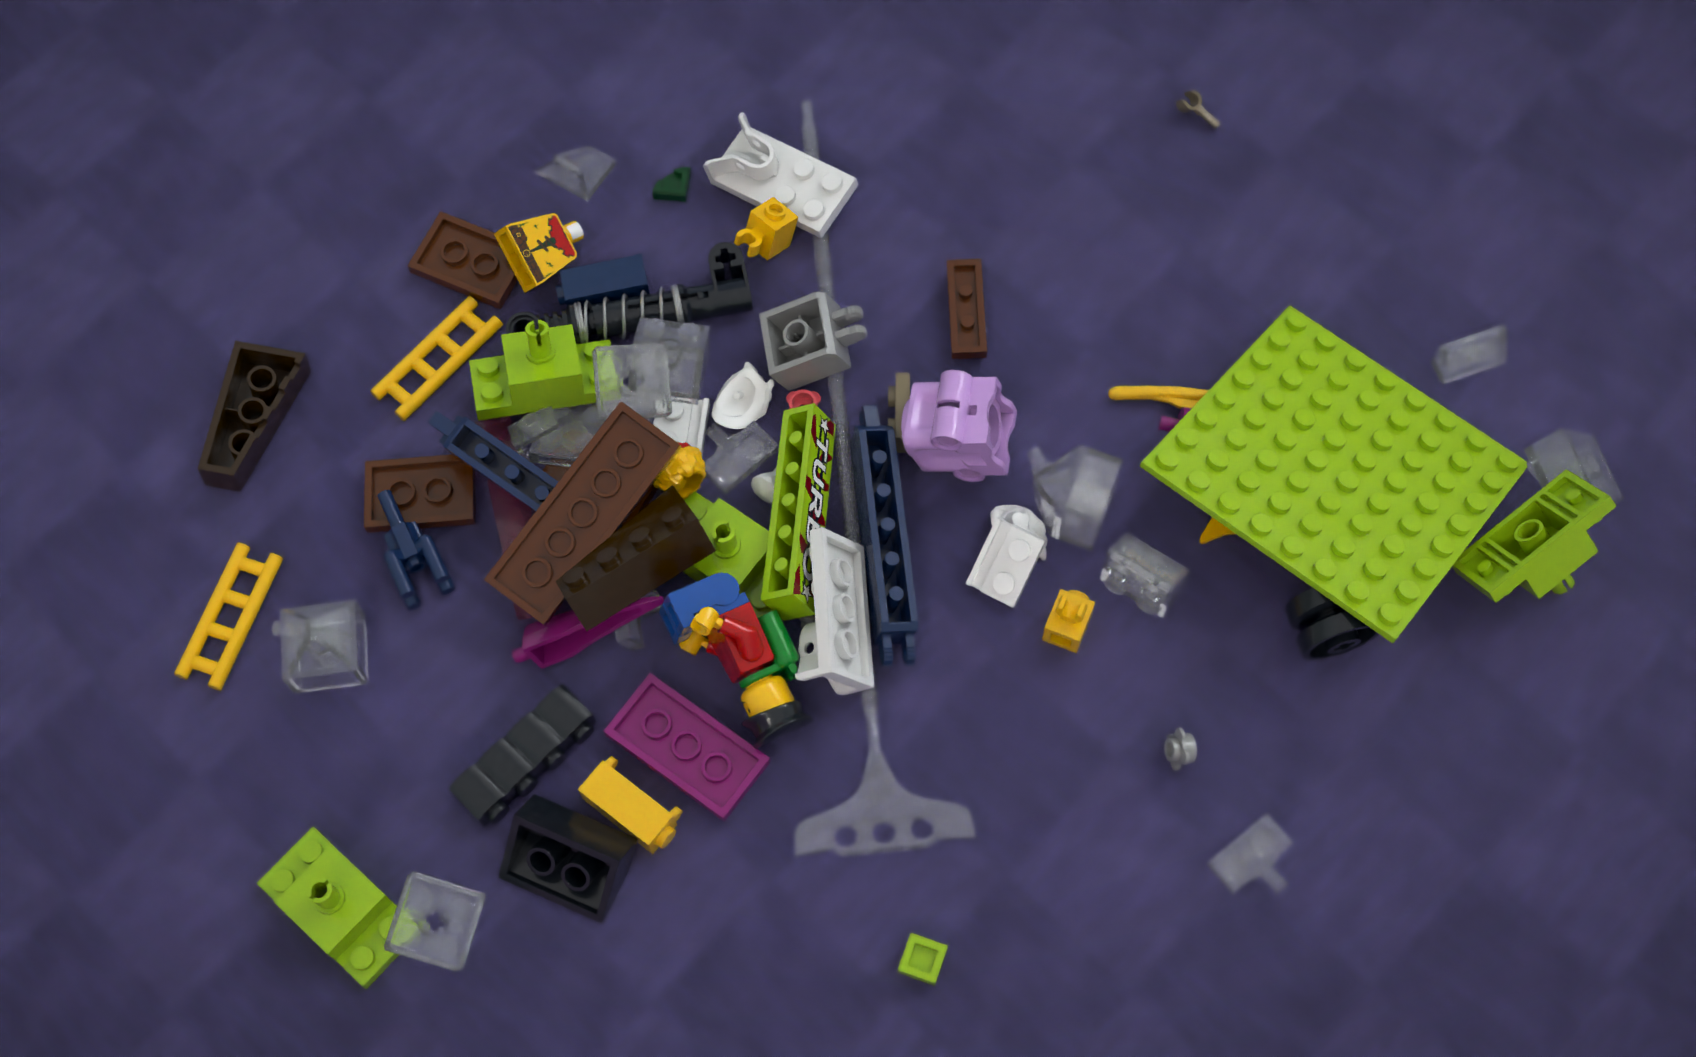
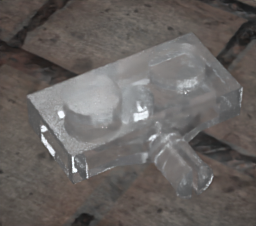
[704,421,779,495]
[1207,813,1293,895]

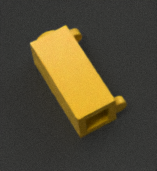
[577,756,683,854]

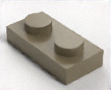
[888,373,910,453]

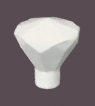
[751,467,777,504]

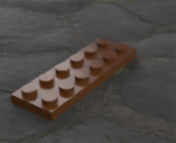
[484,401,681,626]

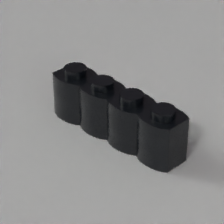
[448,684,596,827]

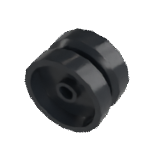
[1284,588,1379,660]

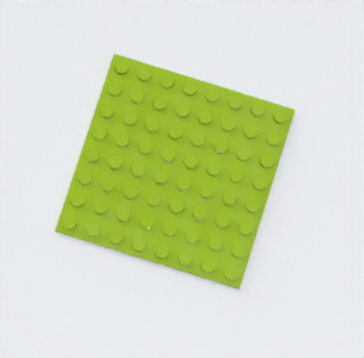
[1140,305,1530,643]

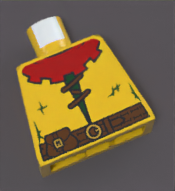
[494,213,584,293]

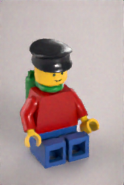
[659,572,814,749]

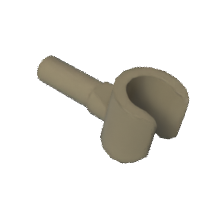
[1176,90,1221,129]

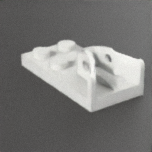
[703,112,858,239]
[795,527,874,695]

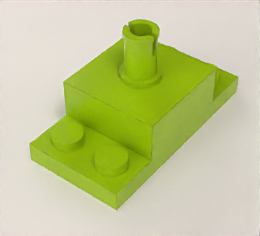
[469,320,621,421]
[1452,469,1616,603]
[683,491,772,618]
[256,827,423,989]

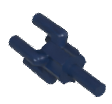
[377,490,456,610]

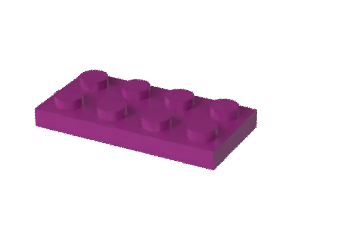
[603,673,771,822]

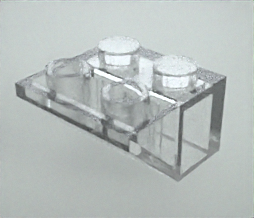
[1100,532,1190,618]

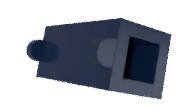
[556,253,650,311]

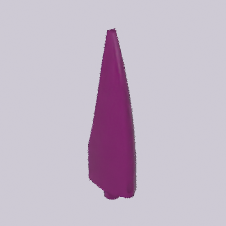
[512,596,664,669]

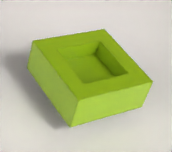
[898,933,948,986]

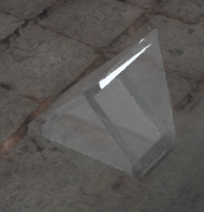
[533,146,617,202]

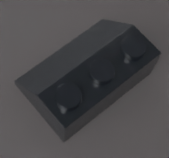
[498,794,638,924]

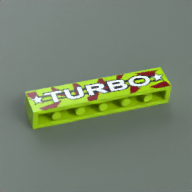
[761,403,836,621]

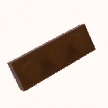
[946,258,987,359]

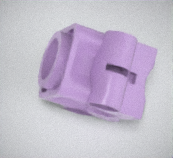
[901,370,1017,482]

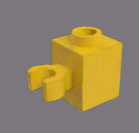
[734,197,798,261]
[1042,589,1095,653]

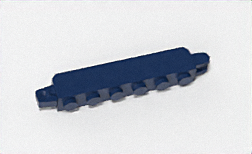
[850,405,918,667]
[428,411,622,529]

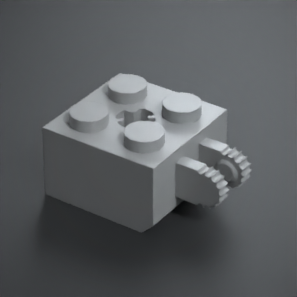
[759,292,867,391]

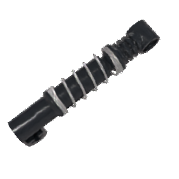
[506,242,753,344]

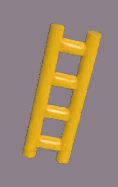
[370,296,503,421]
[174,542,283,691]

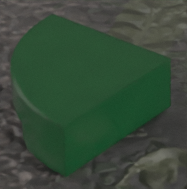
[652,167,692,202]

